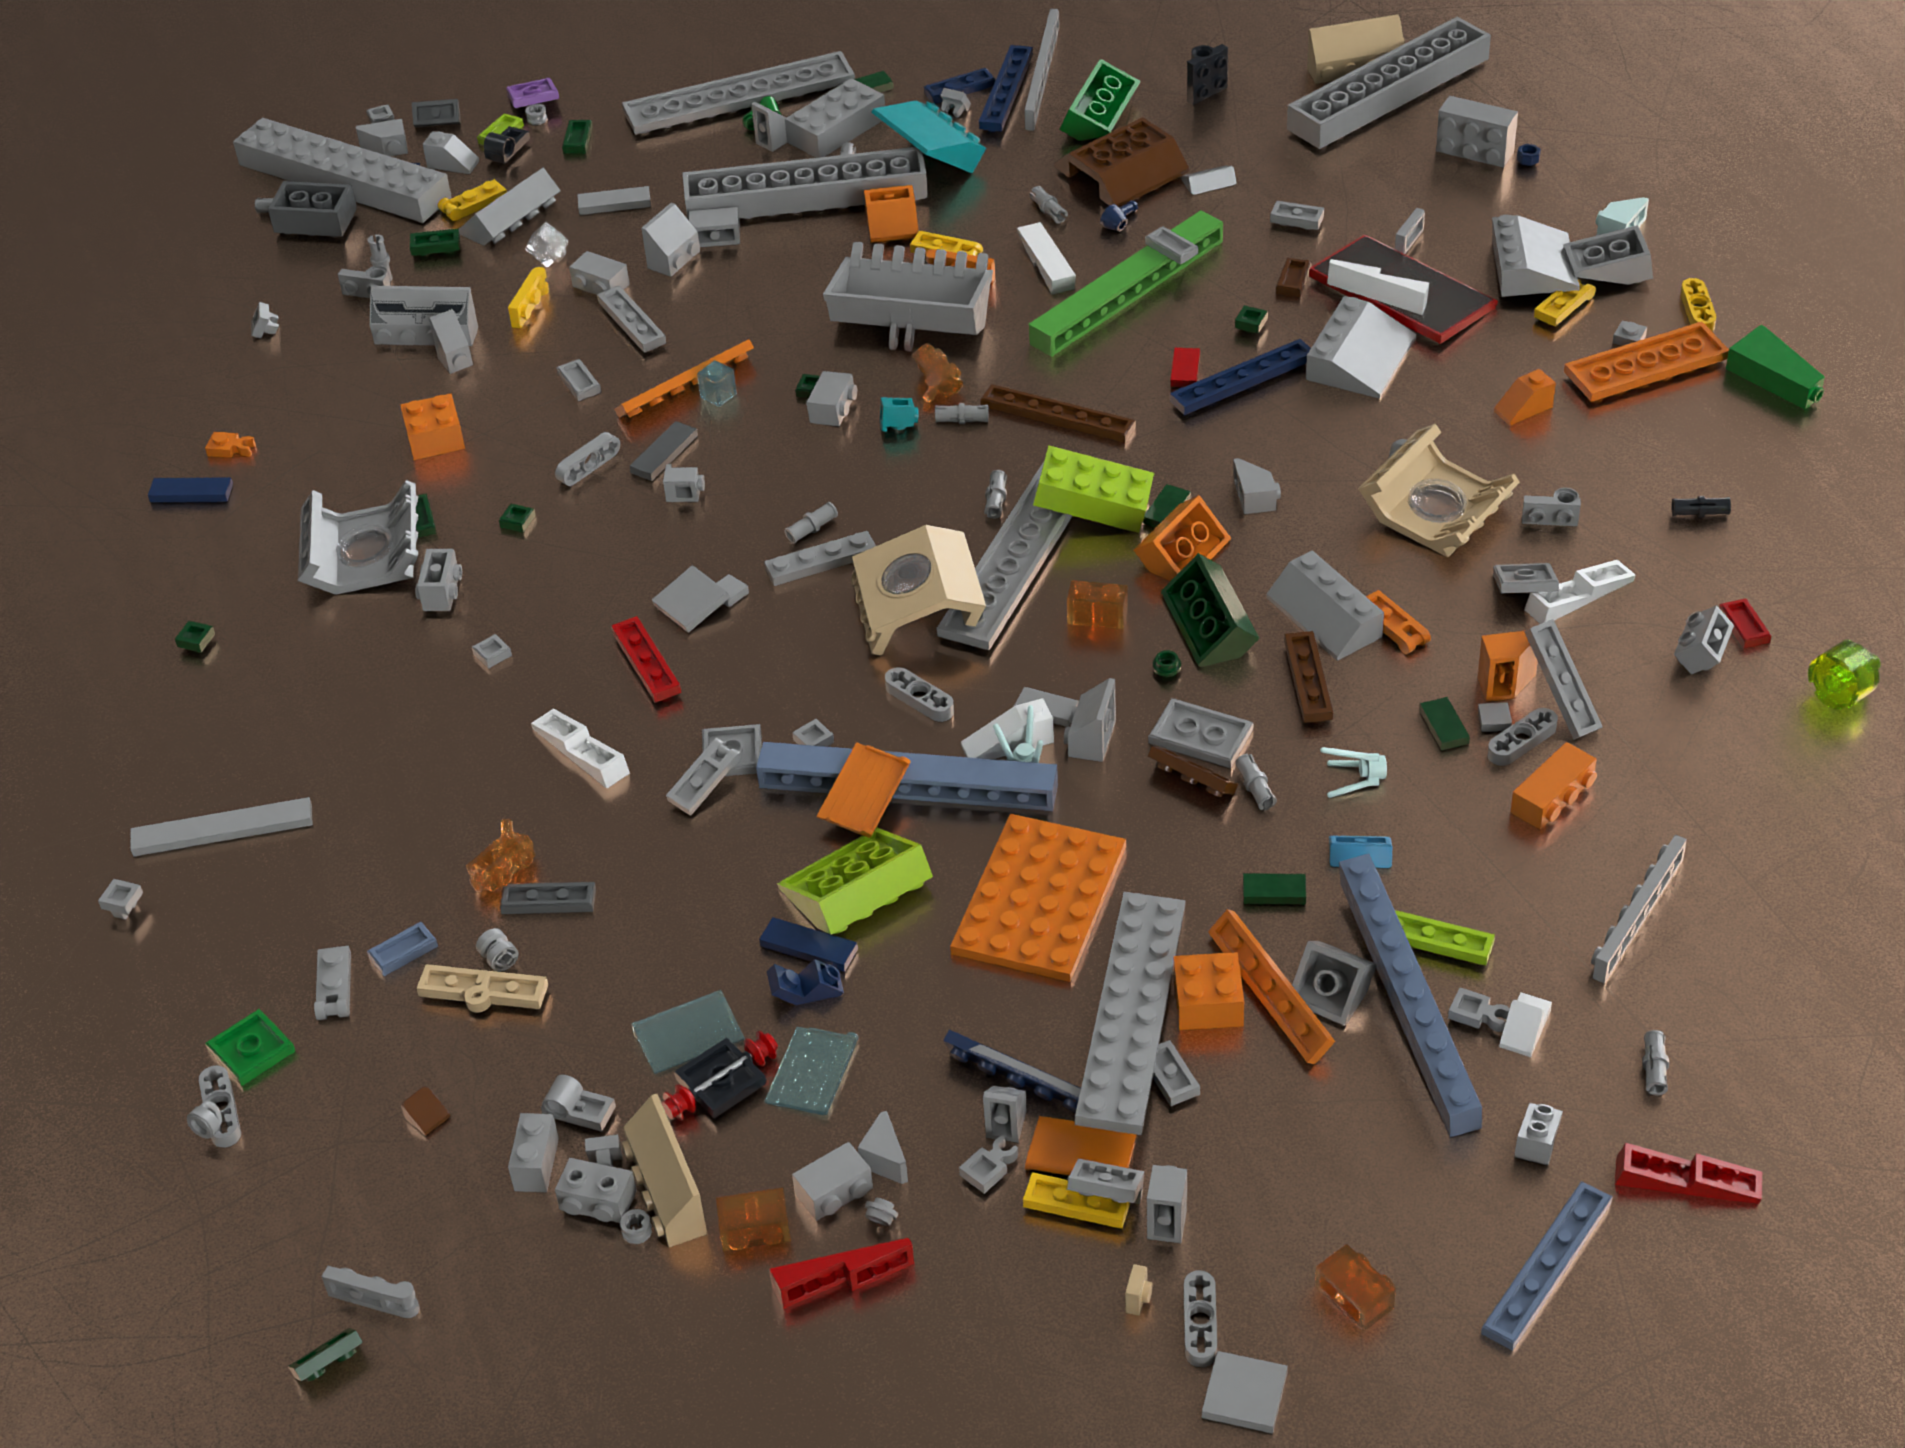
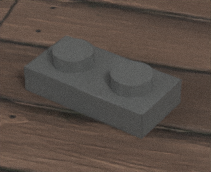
[412,99,461,127]

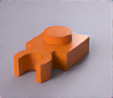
[205,432,256,458]

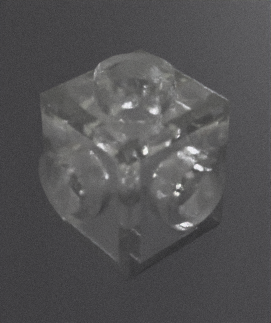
[525,222,569,267]

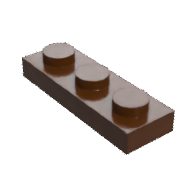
[1147,746,1239,797]

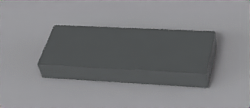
[629,421,698,481]
[500,882,596,914]

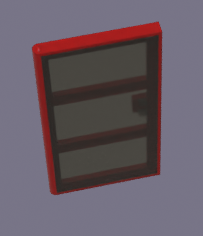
[1309,235,1498,344]

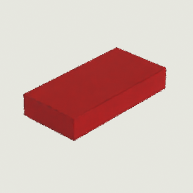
[1170,347,1200,388]
[1719,598,1772,649]

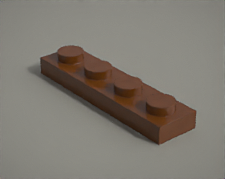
[1284,631,1334,723]

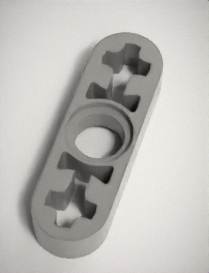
[555,432,621,486]
[885,667,954,722]
[1488,708,1558,766]
[199,1066,241,1148]
[1184,1270,1217,1367]

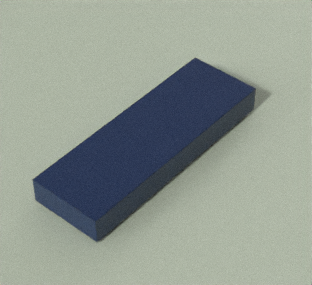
[924,68,996,104]
[148,477,233,502]
[759,917,858,972]

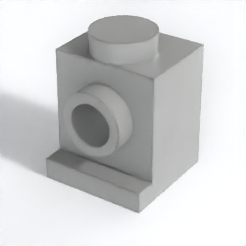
[663,464,705,502]

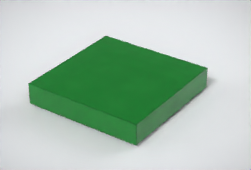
[205,1009,296,1086]

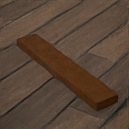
[980,384,1136,443]

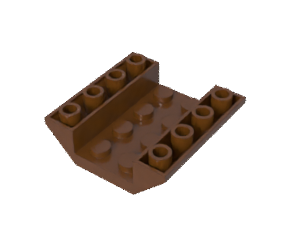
[1054,117,1189,207]

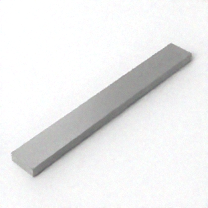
[1025,9,1059,131]

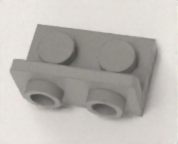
[1067,1158,1144,1204]

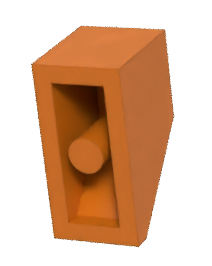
[1494,369,1556,426]

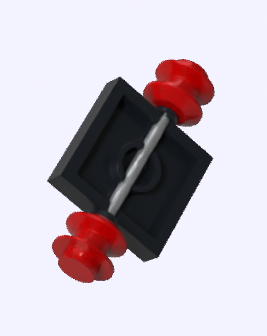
[662,1031,778,1121]

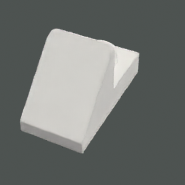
[1499,992,1552,1057]

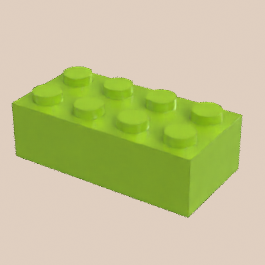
[1033,445,1154,533]

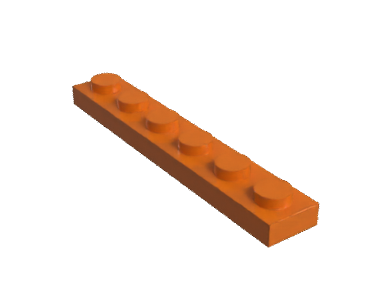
[614,339,754,418]
[1208,909,1336,1065]

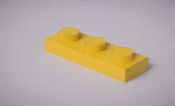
[1023,1172,1130,1229]

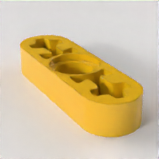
[1680,278,1717,331]

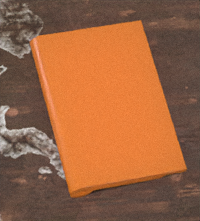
[816,742,911,838]
[1025,1116,1137,1176]

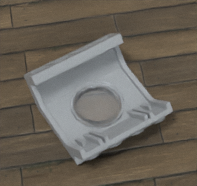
[298,480,418,595]

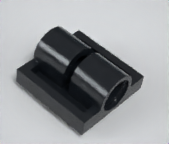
[1187,44,1228,105]

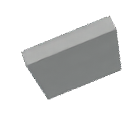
[1493,563,1559,593]
[652,565,730,633]
[702,724,762,776]
[1202,1351,1288,1434]

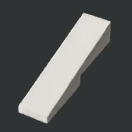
[1017,222,1076,295]
[1327,259,1429,315]
[1525,560,1636,624]
[531,709,630,788]

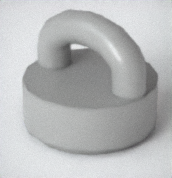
[187,1101,222,1139]

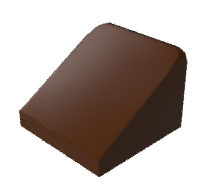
[401,1085,451,1136]

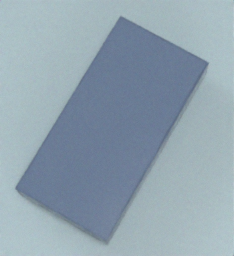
[367,922,438,976]

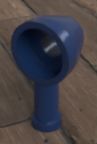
[1100,200,1138,232]

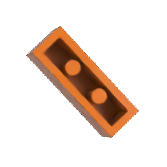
[1510,742,1597,830]

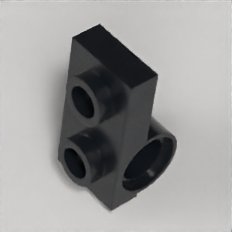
[484,126,530,164]

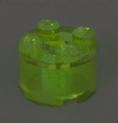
[1808,639,1881,709]

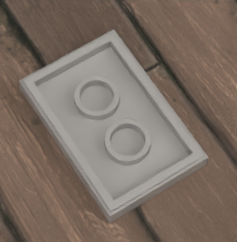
[1148,698,1253,769]

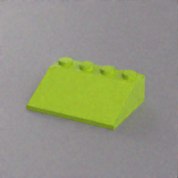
[777,827,933,935]

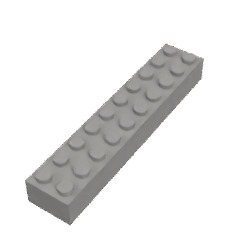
[1287,17,1491,149]
[233,118,452,223]
[682,147,928,220]

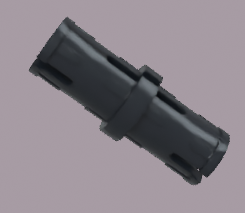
[1671,496,1731,518]

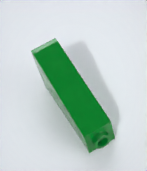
[1726,325,1825,410]

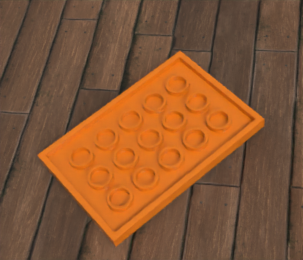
[950,814,1126,982]

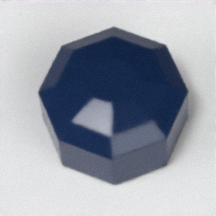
[1516,144,1541,166]

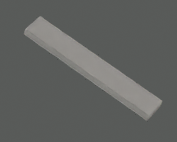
[131,797,313,857]

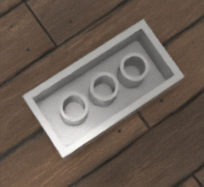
[785,78,885,158]

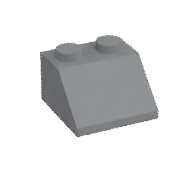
[641,203,700,277]
[1063,678,1116,762]
[1292,941,1377,1025]

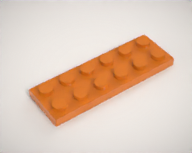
[1564,321,1729,402]

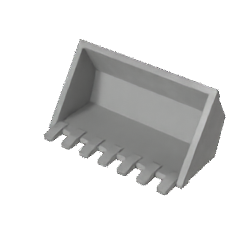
[823,242,993,351]

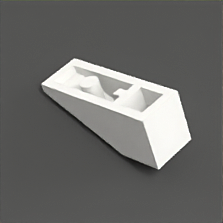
[961,698,1054,759]

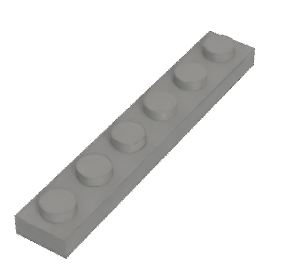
[1591,835,1687,984]

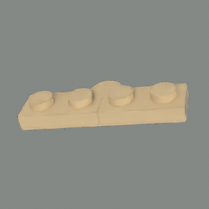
[416,964,548,1013]

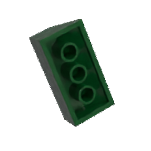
[1160,553,1260,667]

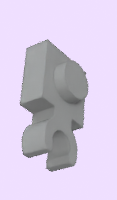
[1448,987,1510,1032]
[959,1136,1019,1194]

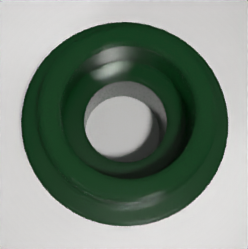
[1152,650,1181,677]

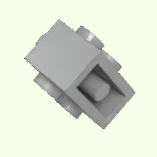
[415,549,462,611]
[1674,605,1734,674]
[555,1158,637,1223]

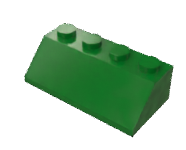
[1059,59,1141,141]

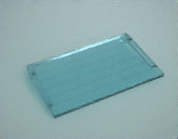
[631,990,745,1074]
[765,1027,859,1115]

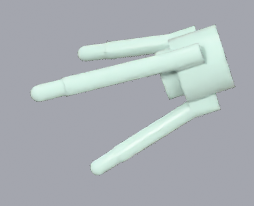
[993,705,1043,763]
[1320,747,1387,798]

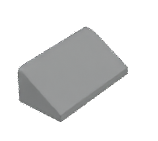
[1181,165,1236,194]

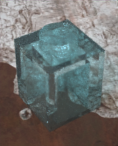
[697,360,737,407]

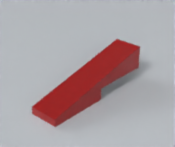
[1614,1142,1762,1204]
[769,1237,914,1309]

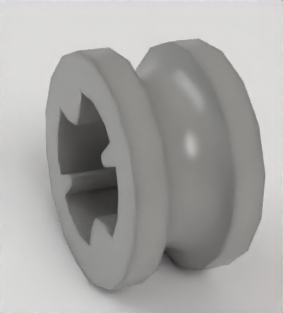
[525,104,547,125]
[620,1209,652,1244]

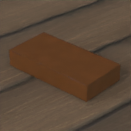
[1276,257,1312,298]

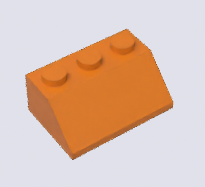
[1133,495,1232,581]

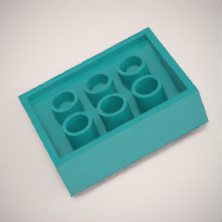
[871,101,987,173]

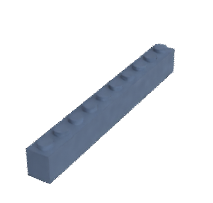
[756,742,1058,811]
[1339,853,1482,1138]

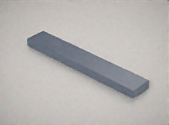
[1481,1181,1612,1351]

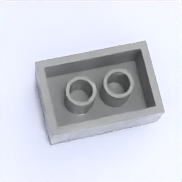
[1436,96,1518,168]

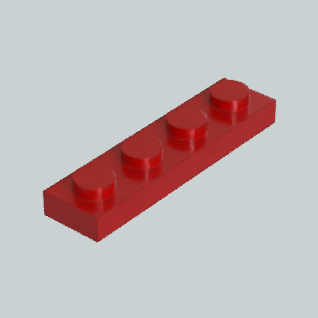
[611,616,681,703]

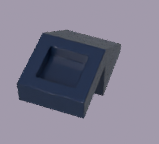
[766,959,844,1005]

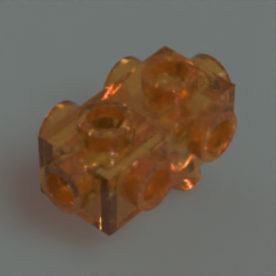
[912,343,964,403]
[466,819,536,892]

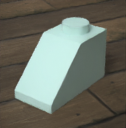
[1595,197,1649,235]

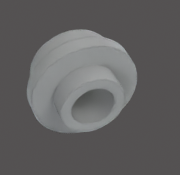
[865,1198,898,1226]

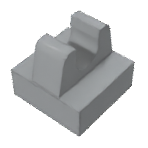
[941,88,971,118]
[251,302,279,338]
[98,879,143,920]
[585,1134,623,1167]

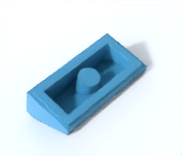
[1329,836,1393,868]

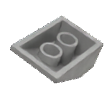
[1563,225,1653,285]

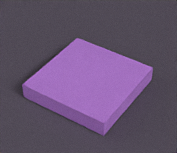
[506,78,559,108]

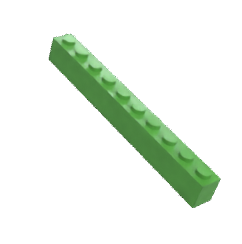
[1029,210,1223,357]

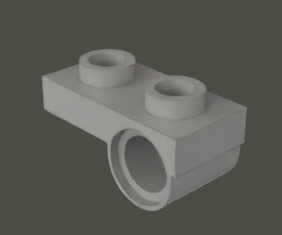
[338,265,391,298]
[1522,488,1581,526]
[541,1075,616,1132]
[1514,1103,1563,1165]

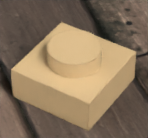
[1125,1264,1153,1316]

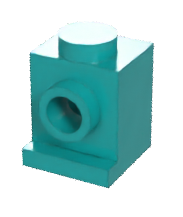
[879,397,919,431]

